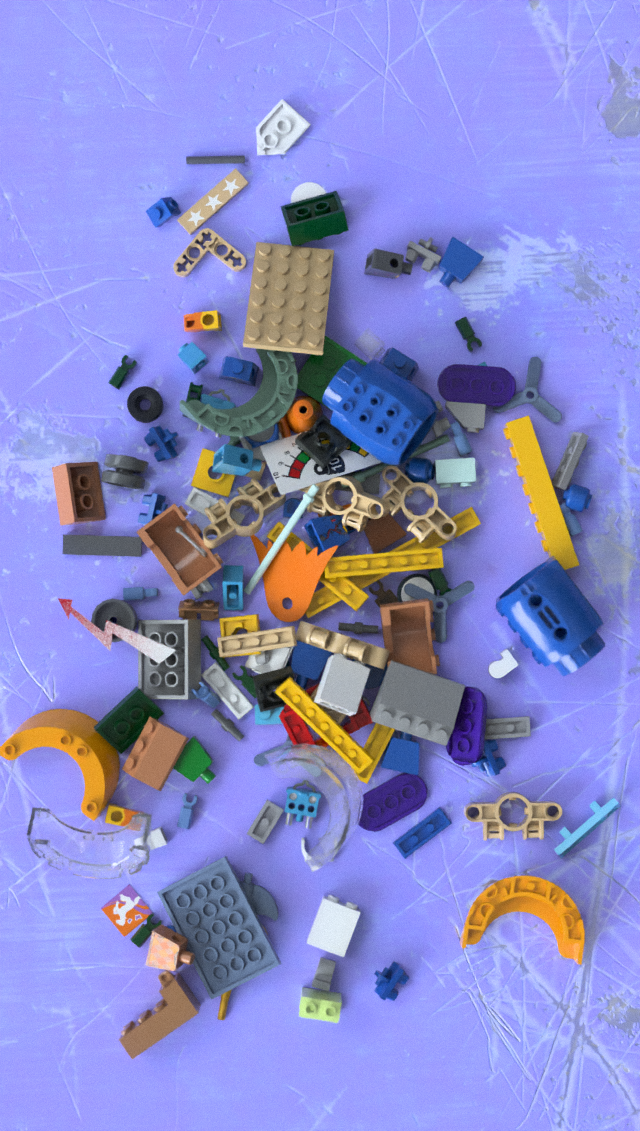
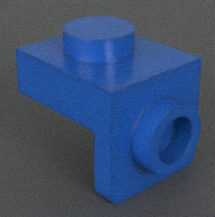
[146,197,181,228]

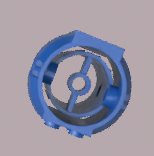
[322,359,439,465]
[495,556,606,676]

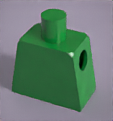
[173,736,216,784]

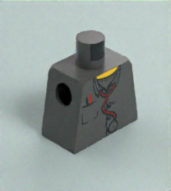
[364,248,413,279]

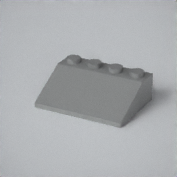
[138,620,201,700]
[370,660,465,746]

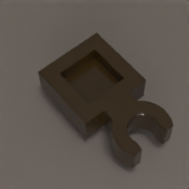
[368,580,398,608]

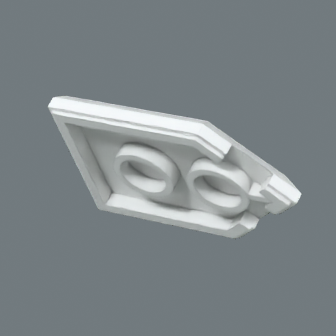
[256,99,311,156]

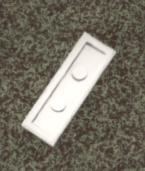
[184,487,245,525]
[201,662,254,720]

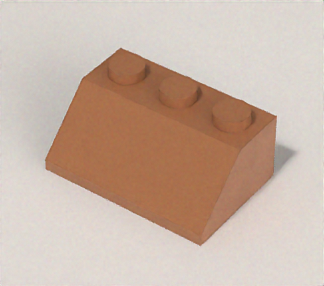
[52,462,106,526]
[122,717,189,791]

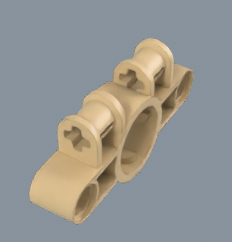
[382,465,457,543]
[299,475,390,532]
[203,478,286,549]
[296,621,390,669]
[463,792,562,841]

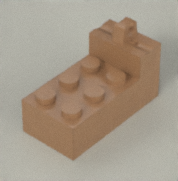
[118,970,201,1060]

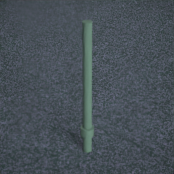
[340,434,450,488]

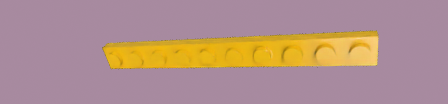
[306,507,481,618]

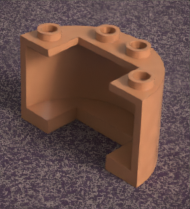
[137,503,224,596]
[380,598,440,674]

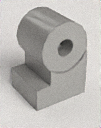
[312,957,336,992]

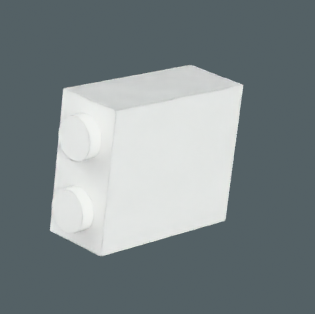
[314,653,370,716]
[307,894,361,957]

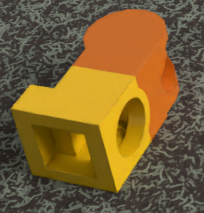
[183,310,222,332]
[105,803,144,829]

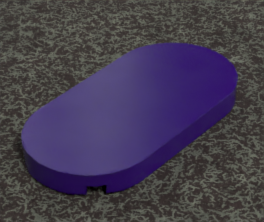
[437,364,516,406]
[446,686,487,766]
[354,773,428,832]

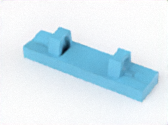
[554,797,621,859]

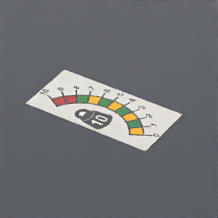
[260,431,381,495]

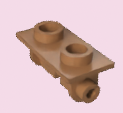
[178,599,219,621]

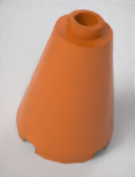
[285,396,323,434]

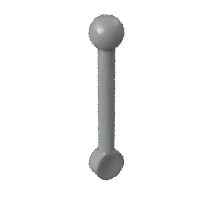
[175,526,207,557]

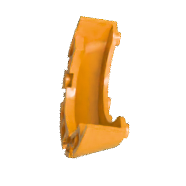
[0,709,120,821]
[459,875,585,965]

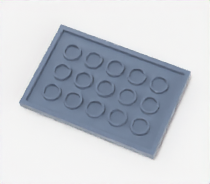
[157,856,281,1000]

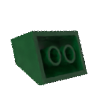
[280,191,349,246]

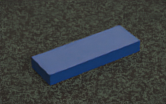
[392,807,452,859]

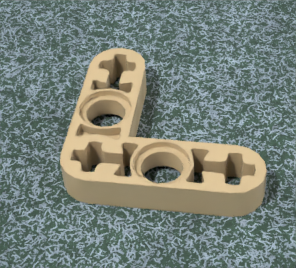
[173,228,246,278]

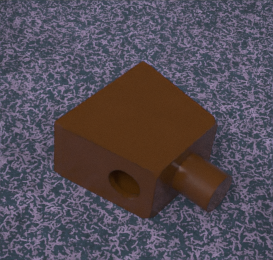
[364,513,407,554]

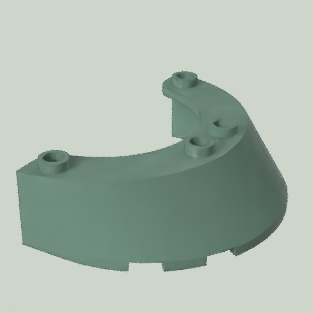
[180,348,298,437]

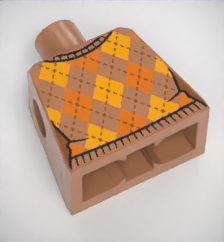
[146,924,195,971]

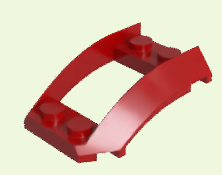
[279,683,374,753]

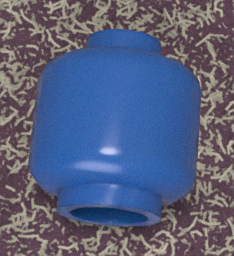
[405,457,435,484]
[562,484,592,512]

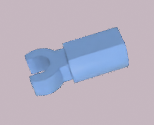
[450,421,472,456]
[559,503,583,537]
[123,587,158,601]
[192,681,220,708]
[177,793,198,829]

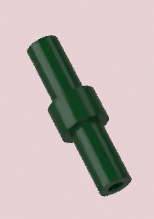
[201,635,230,671]

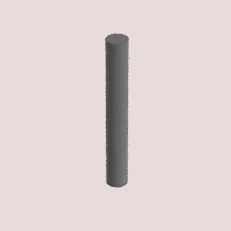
[186,155,245,164]

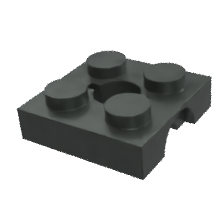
[295,414,351,469]
[252,666,295,712]

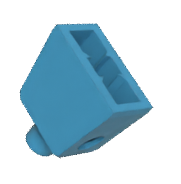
[212,444,262,476]

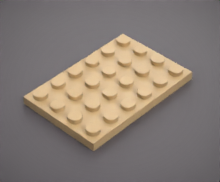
[243,242,334,355]

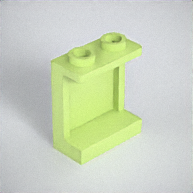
[299,987,342,1023]

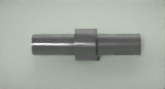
[338,622,378,634]
[211,709,244,741]

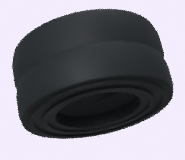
[127,386,163,423]

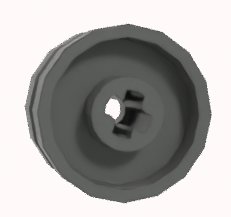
[101,454,149,490]
[91,599,138,642]

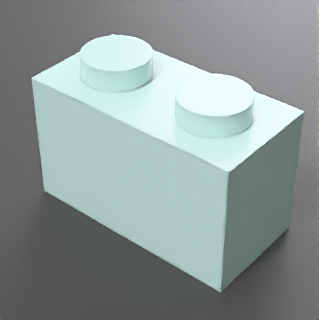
[434,458,476,488]

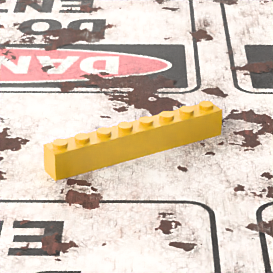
[503,415,579,570]

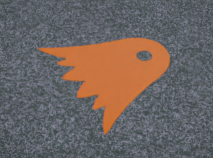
[250,535,338,622]

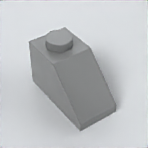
[445,401,486,433]

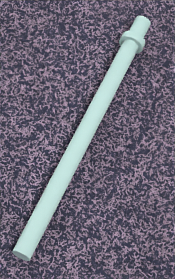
[243,484,320,595]

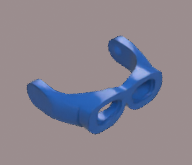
[244,423,280,449]

